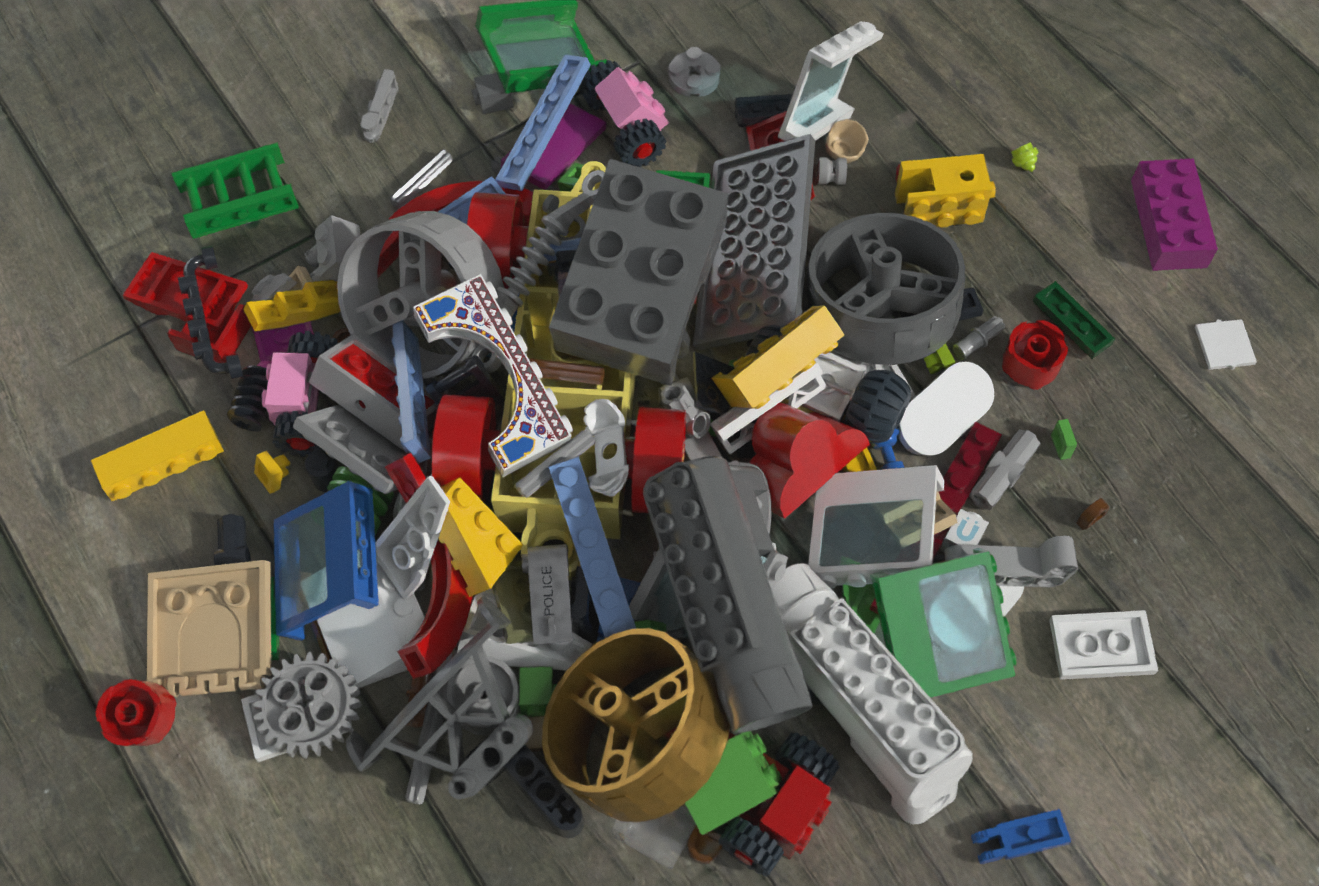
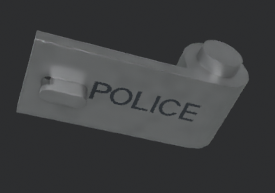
[522,544,573,645]

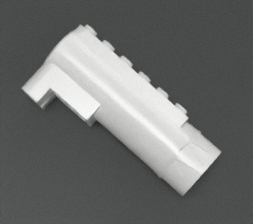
[772,564,973,824]

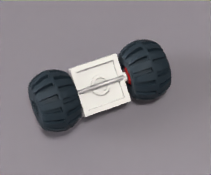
[746,325,911,443]

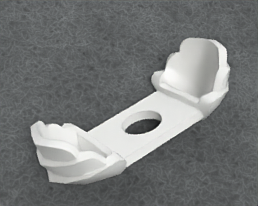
[583,399,629,497]

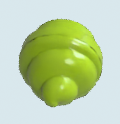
[1011,142,1038,172]

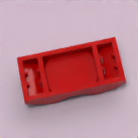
[122,252,248,331]

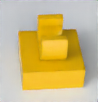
[254,450,291,494]

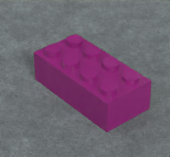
[1131,158,1218,271]

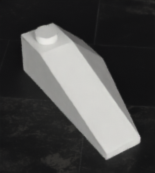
[375,476,450,600]

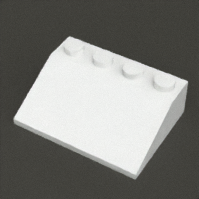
[303,552,424,688]

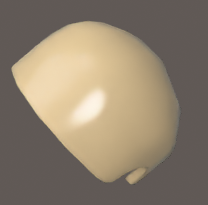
[825,119,868,164]

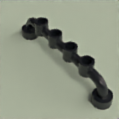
[178,246,243,379]

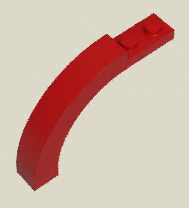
[377,181,534,278]
[385,453,472,679]

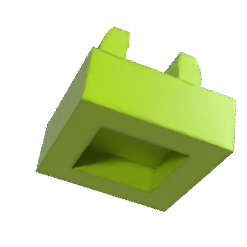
[923,343,956,374]

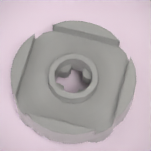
[669,47,720,97]

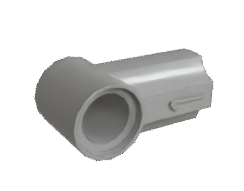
[661,382,711,438]

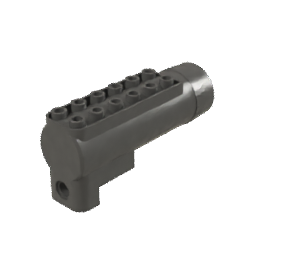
[643,456,813,734]

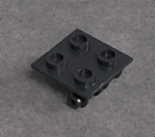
[693,352,735,421]

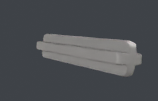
[515,430,595,498]

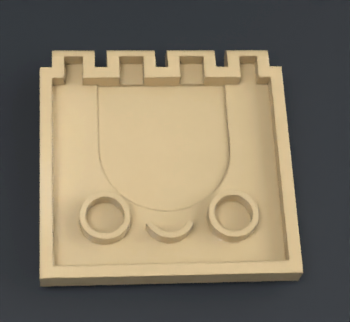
[147,560,271,697]

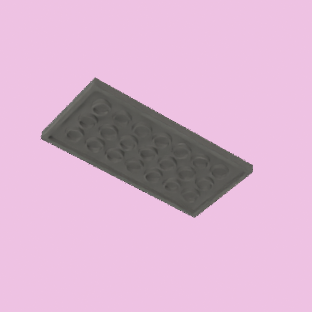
[693,134,815,351]

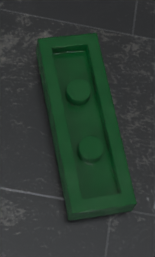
[1033,281,1115,359]

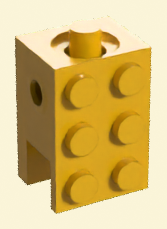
[895,154,996,228]

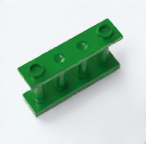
[172,142,299,239]

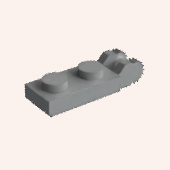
[360,69,398,143]

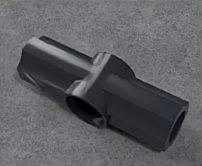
[214,514,251,565]

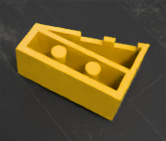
[438,477,523,597]

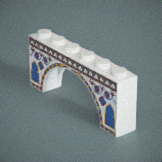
[413,274,573,477]

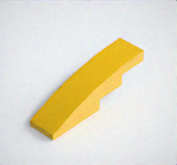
[244,280,341,331]

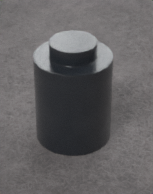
[305,449,339,492]

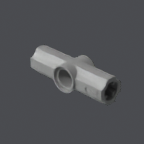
[969,429,1041,511]

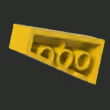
[712,305,844,409]

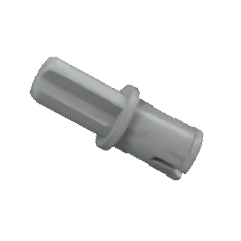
[953,316,1005,360]

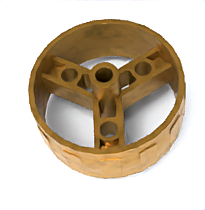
[542,628,730,823]

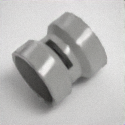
[817,157,847,185]

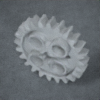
[253,652,362,759]

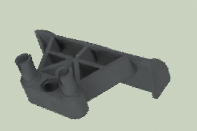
[346,595,533,799]

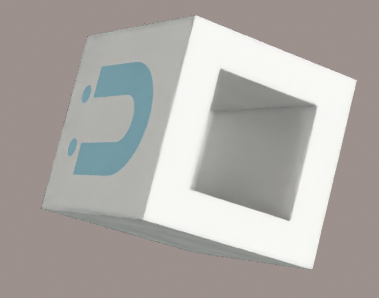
[941,509,989,552]

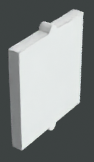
[1195,319,1257,370]

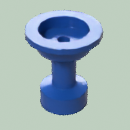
[869,428,905,470]

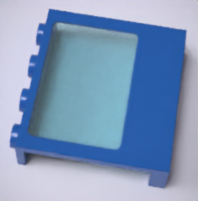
[274,481,379,641]

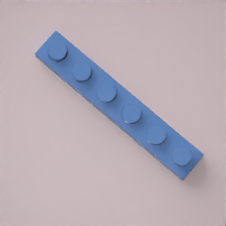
[495,55,590,191]
[391,320,431,463]
[549,457,636,638]

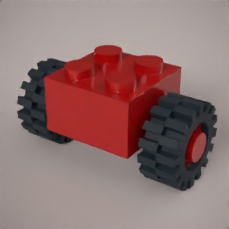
[718,732,840,877]

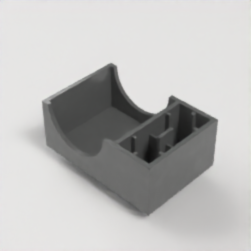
[549,159,728,386]

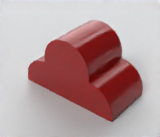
[749,403,870,519]

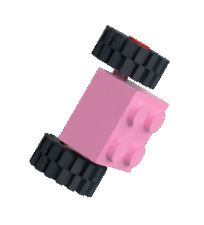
[579,60,668,168]
[262,331,338,457]

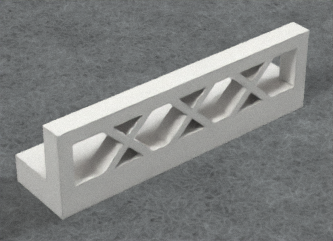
[710,362,827,454]

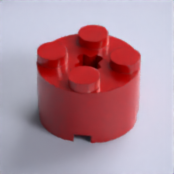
[1002,320,1068,390]
[96,679,176,746]

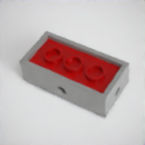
[309,334,438,451]

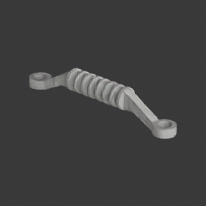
[472,170,605,374]

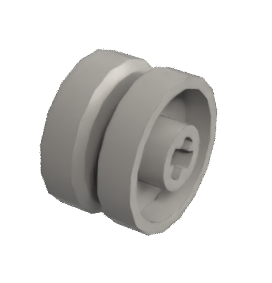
[447,657,520,736]

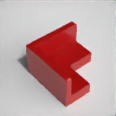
[167,304,251,363]

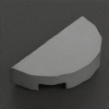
[251,273,297,301]

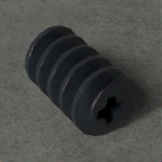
[227,365,268,432]

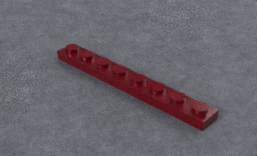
[869,422,1002,615]

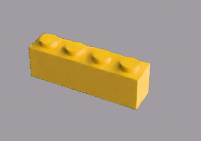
[91,410,224,501]

